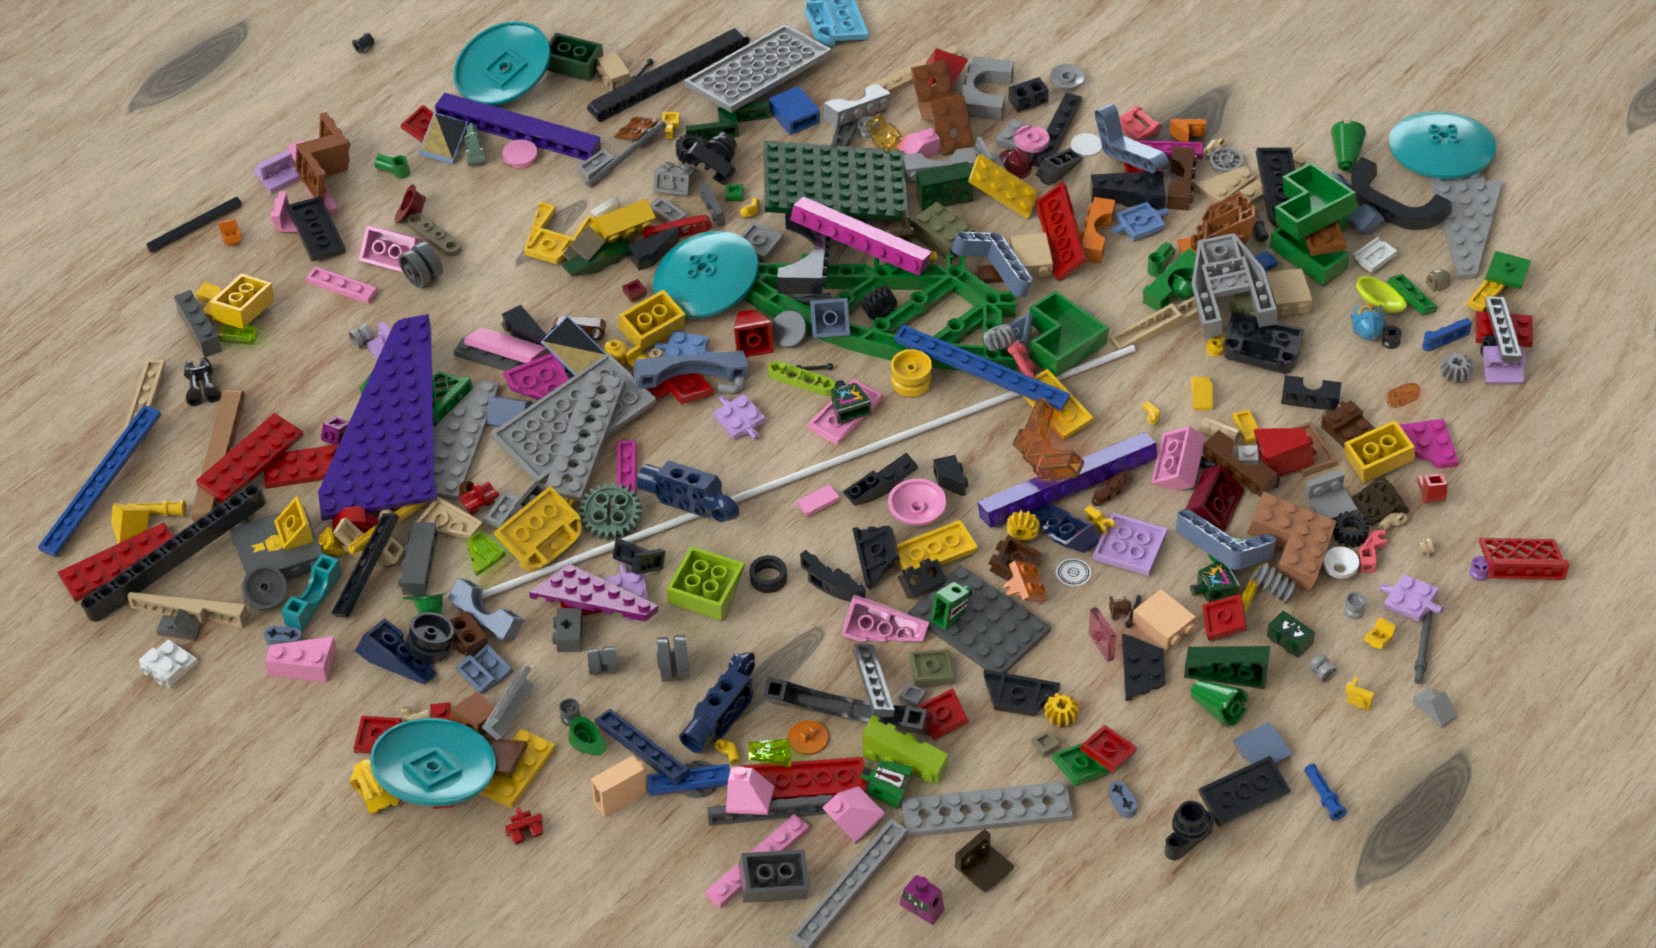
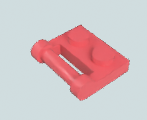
[1119,105,1162,141]
[1007,340,1036,378]

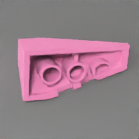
[841,594,929,642]

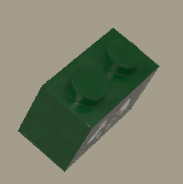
[1267,610,1315,658]

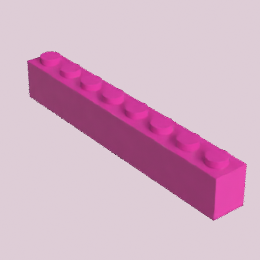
[790,197,932,276]

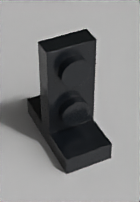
[612,539,666,575]

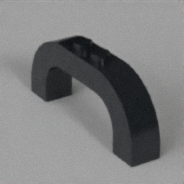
[1351,157,1452,230]

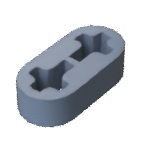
[264,626,303,645]
[1108,781,1137,818]

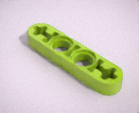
[768,361,835,396]

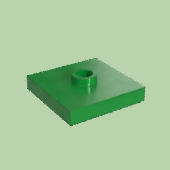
[1485,251,1531,289]
[1051,743,1109,787]

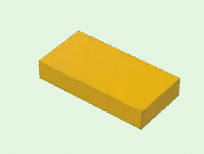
[1231,409,1259,445]

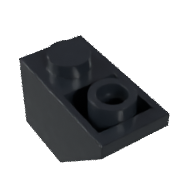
[933,455,968,496]

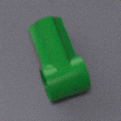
[374,154,410,179]
[1147,242,1175,277]

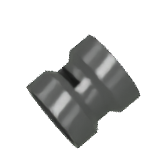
[559,698,581,726]

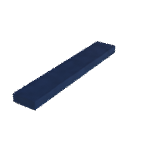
[595,709,690,785]

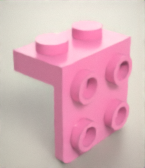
[271,191,297,232]

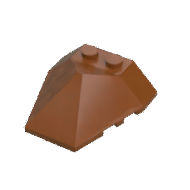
[1190,191,1257,250]

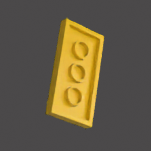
[968,154,1038,219]
[1021,368,1094,441]
[897,520,978,578]
[480,728,556,809]

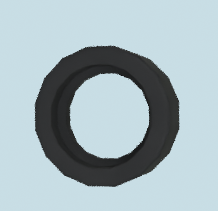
[749,555,787,593]

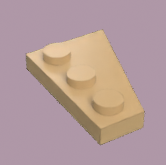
[1194,166,1257,203]
[416,497,484,540]

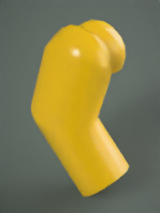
[739,198,760,218]
[715,739,740,765]

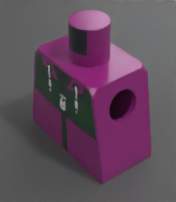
[899,875,945,925]

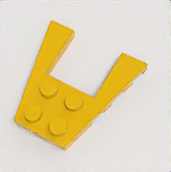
[524,201,597,264]

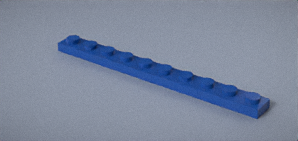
[894,325,1070,412]
[38,405,161,558]

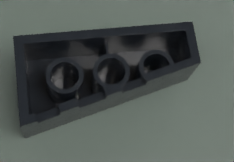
[1090,171,1166,210]

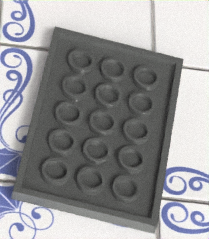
[908,565,1051,673]

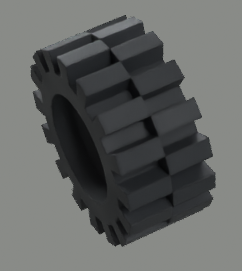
[675,133,707,164]
[862,286,898,320]
[1333,511,1370,548]

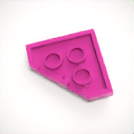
[503,353,569,400]
[1399,419,1459,469]

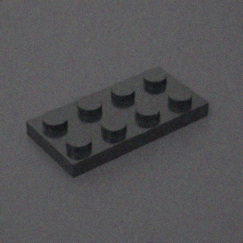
[287,196,346,262]
[1198,756,1291,827]

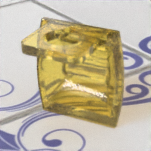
[866,113,903,151]

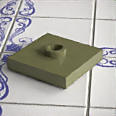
[909,649,955,686]

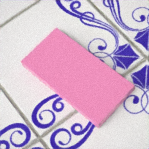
[464,327,547,363]
[808,379,883,445]

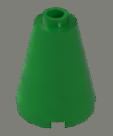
[1331,121,1366,172]
[1190,680,1249,727]

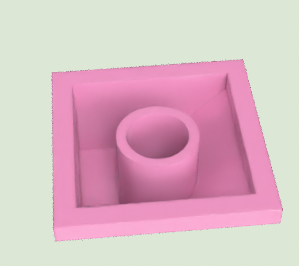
[893,128,940,158]
[726,767,774,815]
[823,786,886,843]

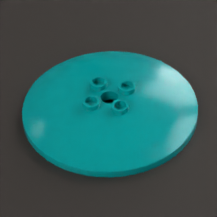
[454,21,551,106]
[1389,111,1496,179]
[653,231,759,319]
[370,718,496,806]

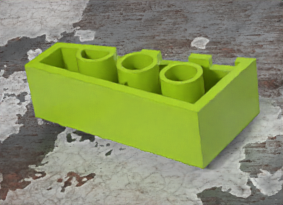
[862,715,948,785]

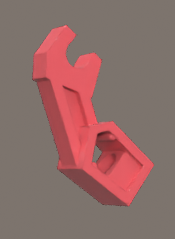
[1357,530,1387,572]

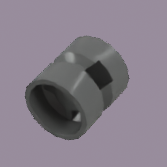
[587,646,618,675]

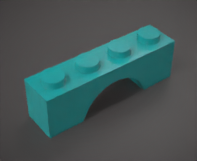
[281,554,342,631]

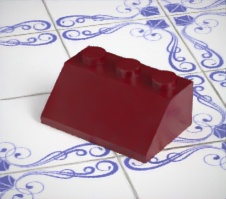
[1185,464,1244,532]

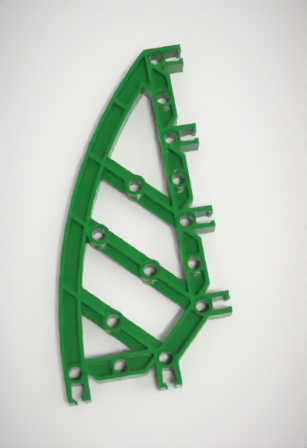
[743,254,1016,371]

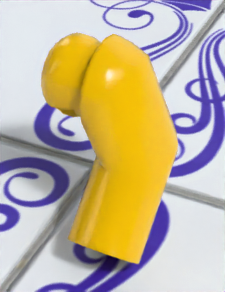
[1142,401,1160,424]

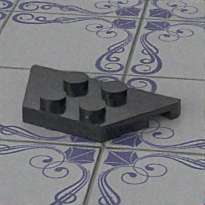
[852,526,900,589]
[1122,634,1165,701]
[983,669,1061,717]

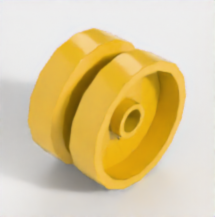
[891,349,932,397]

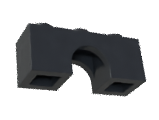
[1281,375,1342,411]

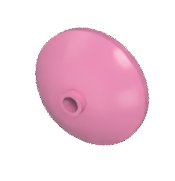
[888,479,946,526]

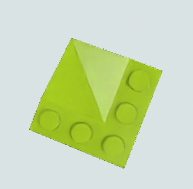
[666,546,745,621]

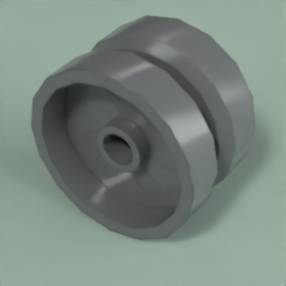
[398,241,443,288]
[241,565,286,610]
[656,634,690,682]

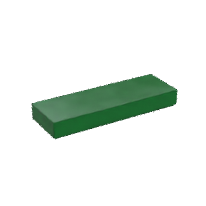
[1388,274,1438,316]

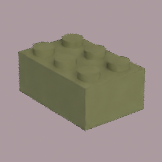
[911,202,975,260]

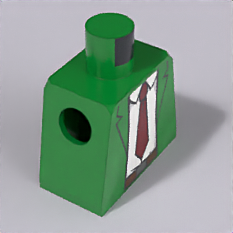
[930,582,972,631]
[860,760,912,809]

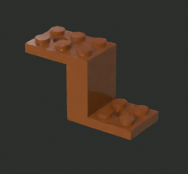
[910,60,975,155]
[295,112,350,202]

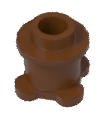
[1109,596,1132,620]

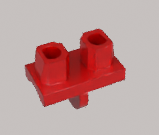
[459,481,499,515]
[505,807,543,845]

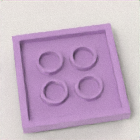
[1093,512,1167,576]

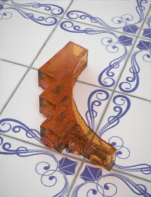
[1012,398,1085,482]

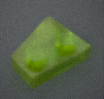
[218,323,259,345]
[465,530,506,576]
[748,739,791,767]

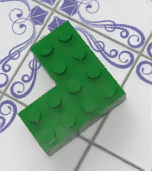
[1275,162,1357,240]
[1269,216,1350,286]
[1029,290,1109,377]

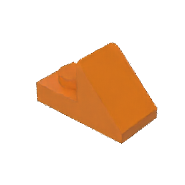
[1170,119,1206,142]

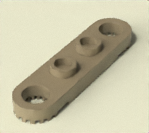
[407,213,461,256]

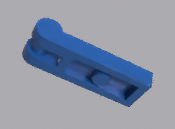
[1422,318,1472,351]

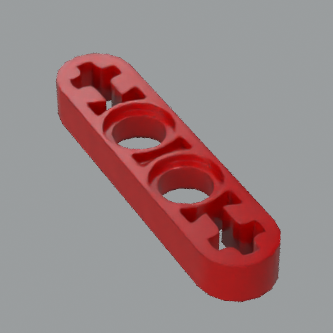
[642,215,712,238]

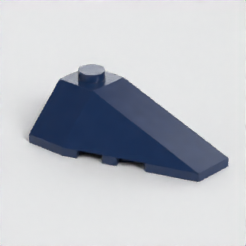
[1029,503,1099,553]
[355,618,437,685]

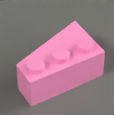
[265,636,337,682]

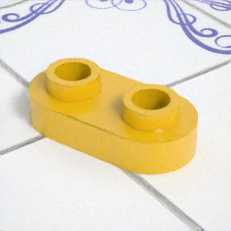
[1206,330,1227,357]

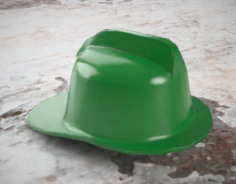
[1172,274,1194,300]
[402,593,446,614]
[568,716,606,756]

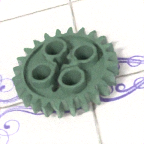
[579,482,642,541]

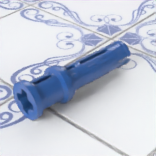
[1304,764,1347,821]

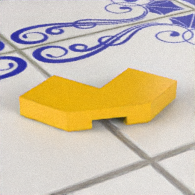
[195,282,221,319]

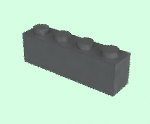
[174,289,222,358]
[398,522,438,595]

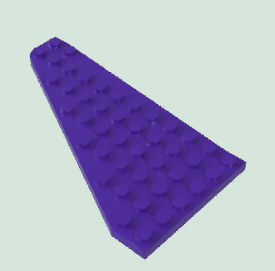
[318,314,437,521]

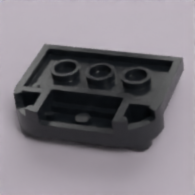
[1223,311,1305,374]

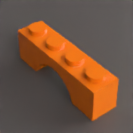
[1081,197,1116,263]

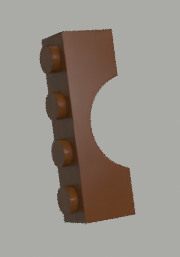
[1167,146,1197,210]
[1203,430,1278,497]

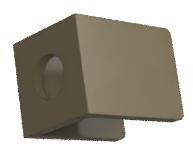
[563,225,605,261]

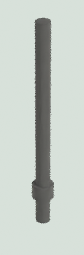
[586,121,666,188]
[1414,610,1433,684]

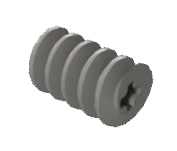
[1250,563,1295,604]

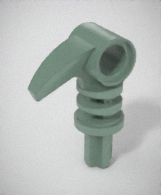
[464,123,485,165]

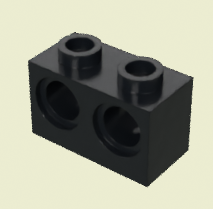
[1008,77,1049,113]
[898,558,947,598]

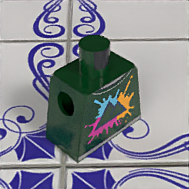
[831,380,871,424]
[1190,561,1241,603]

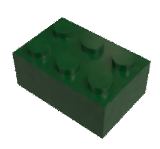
[547,32,603,81]
[916,161,973,211]

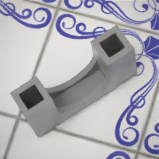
[961,56,1014,121]

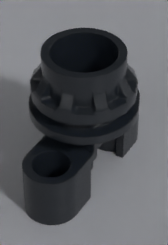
[685,133,737,185]
[1164,801,1214,861]

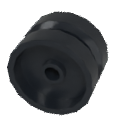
[406,612,454,663]

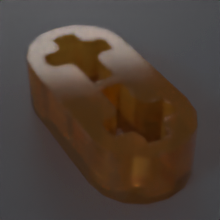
[1387,382,1420,408]

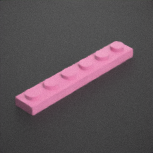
[705,814,809,909]

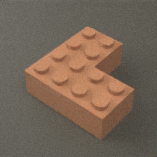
[1247,491,1337,592]

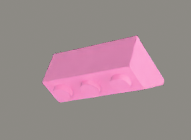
[359,225,423,272]
[1151,426,1206,490]

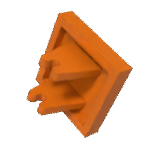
[1004,561,1048,603]

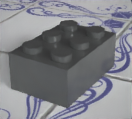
[738,849,810,903]

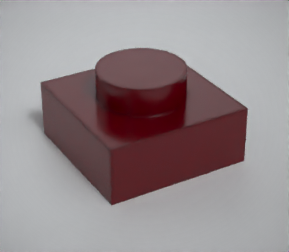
[622,279,647,302]

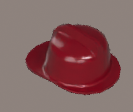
[999,148,1032,178]
[394,184,426,223]

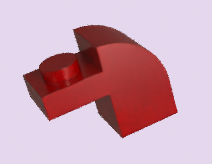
[1417,473,1448,504]
[332,506,378,535]

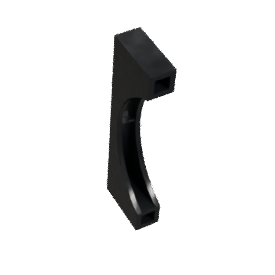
[777,214,831,294]
[763,677,933,736]

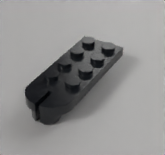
[1255,148,1296,228]

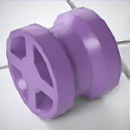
[1469,556,1489,581]

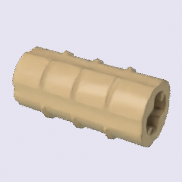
[1199,416,1241,445]

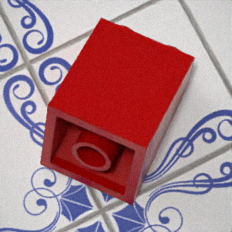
[1253,428,1316,477]

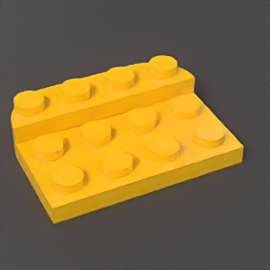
[494,485,581,573]

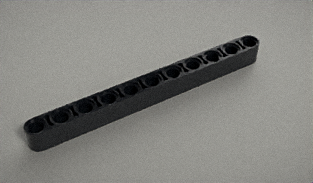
[587,28,750,122]
[81,484,266,621]

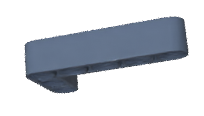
[1095,103,1169,173]
[951,231,1032,297]
[1175,510,1276,570]

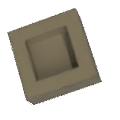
[1031,729,1060,757]

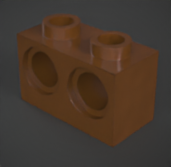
[450,611,488,658]

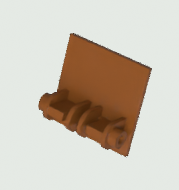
[614,116,659,144]

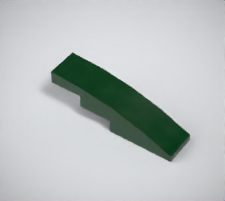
[562,239,630,277]

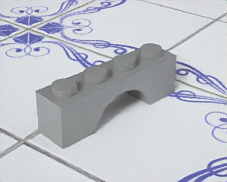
[823,84,891,127]
[903,148,976,182]

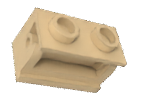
[596,52,631,91]

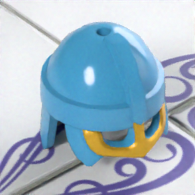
[1350,303,1386,340]

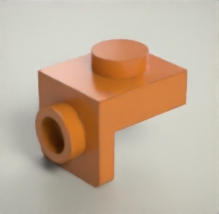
[218,218,243,246]

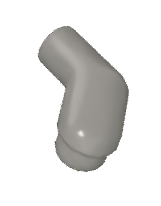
[718,377,746,394]

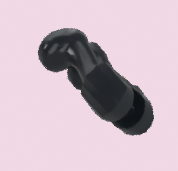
[184,358,221,406]

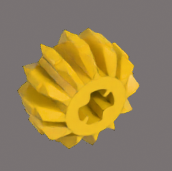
[1006,510,1040,542]
[1044,692,1079,727]

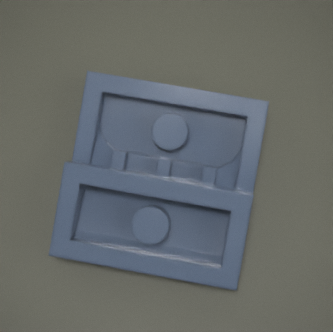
[456,644,514,694]
[1233,722,1292,764]

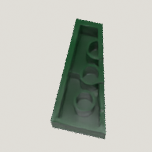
[1184,646,1271,689]

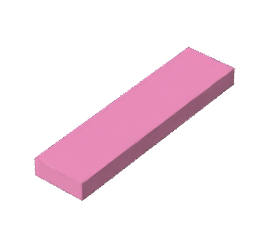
[306,266,378,304]

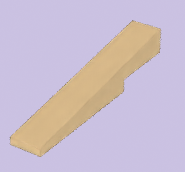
[1109,296,1199,350]
[127,592,249,628]

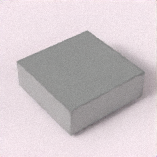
[899,683,927,707]

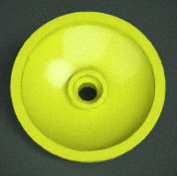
[1356,276,1407,313]

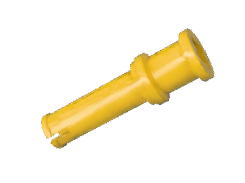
[126,500,187,517]

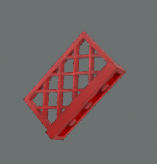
[1479,538,1570,580]

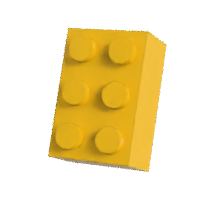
[592,198,656,244]
[210,274,274,329]
[618,289,685,351]
[1344,420,1415,483]

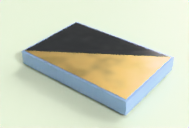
[419,113,467,164]
[541,316,606,376]

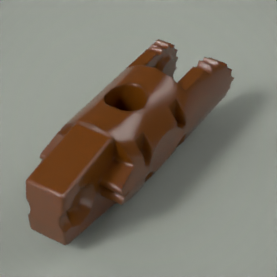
[1091,470,1134,506]

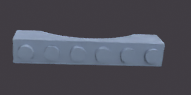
[633,351,749,389]

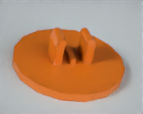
[788,720,828,755]

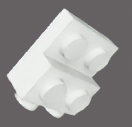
[139,639,198,689]

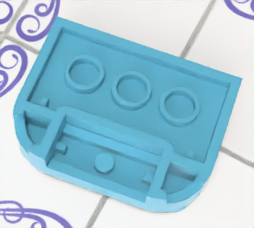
[805,0,869,46]

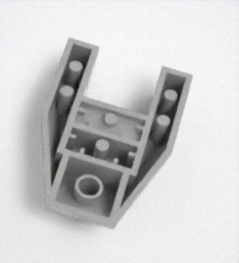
[1192,233,1278,339]

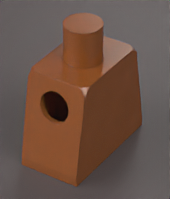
[450,691,495,735]

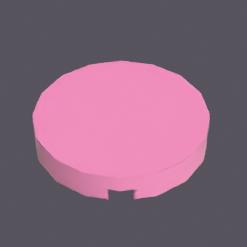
[1014,125,1050,153]
[503,140,538,168]

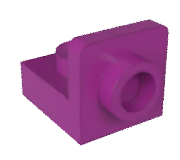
[321,416,349,445]

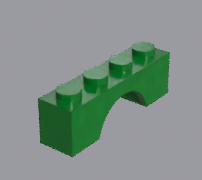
[1142,248,1196,311]

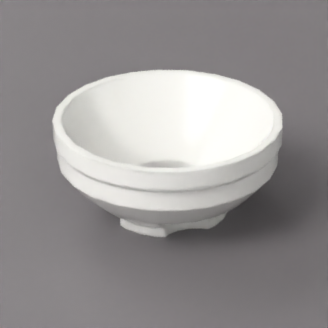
[590,196,621,218]
[1323,547,1359,579]

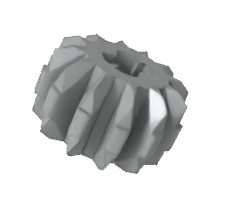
[983,324,1016,351]
[1440,352,1473,384]

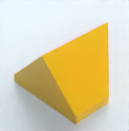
[111,503,150,543]

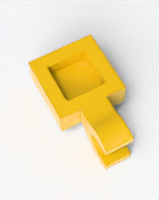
[661,112,680,139]
[1084,505,1116,535]

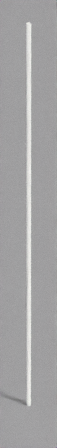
[482,345,1135,599]

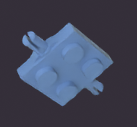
[1112,202,1169,241]
[655,331,717,357]

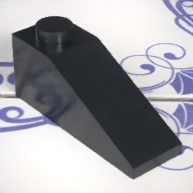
[1035,148,1083,185]
[628,226,679,271]
[501,305,549,352]

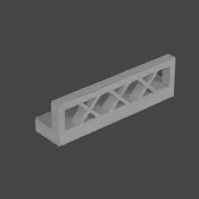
[482,665,534,740]

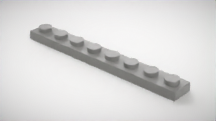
[791,819,908,948]

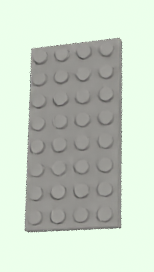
[684,24,832,112]
[491,353,656,483]

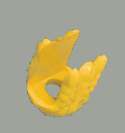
[349,758,399,815]

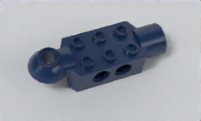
[637,460,740,522]
[679,652,755,754]

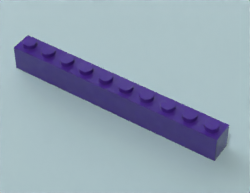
[435,92,601,161]
[977,432,1158,528]

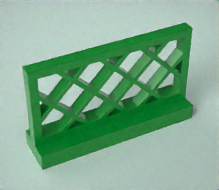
[432,370,473,428]

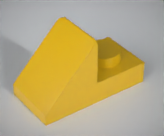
[1190,377,1213,410]

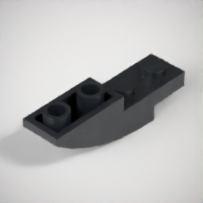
[843,452,919,506]
[800,550,866,602]

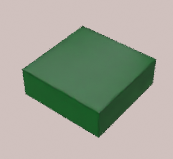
[725,184,743,202]

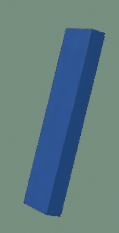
[647,764,730,796]

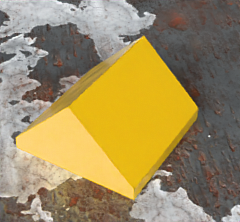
[274,496,313,550]

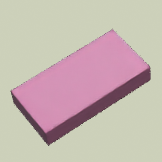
[797,485,840,517]

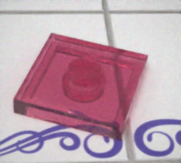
[1088,607,1116,662]

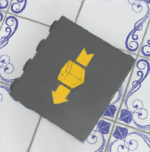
[230,505,323,589]

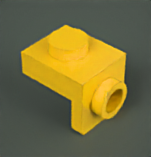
[319,527,346,556]
[1363,617,1397,650]
[1345,676,1374,710]

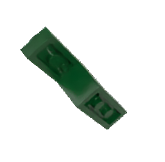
[685,101,770,141]

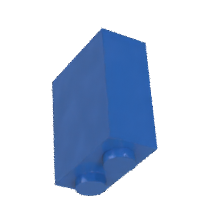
[769,86,820,135]

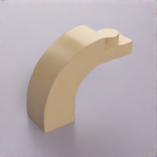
[333,518,405,566]

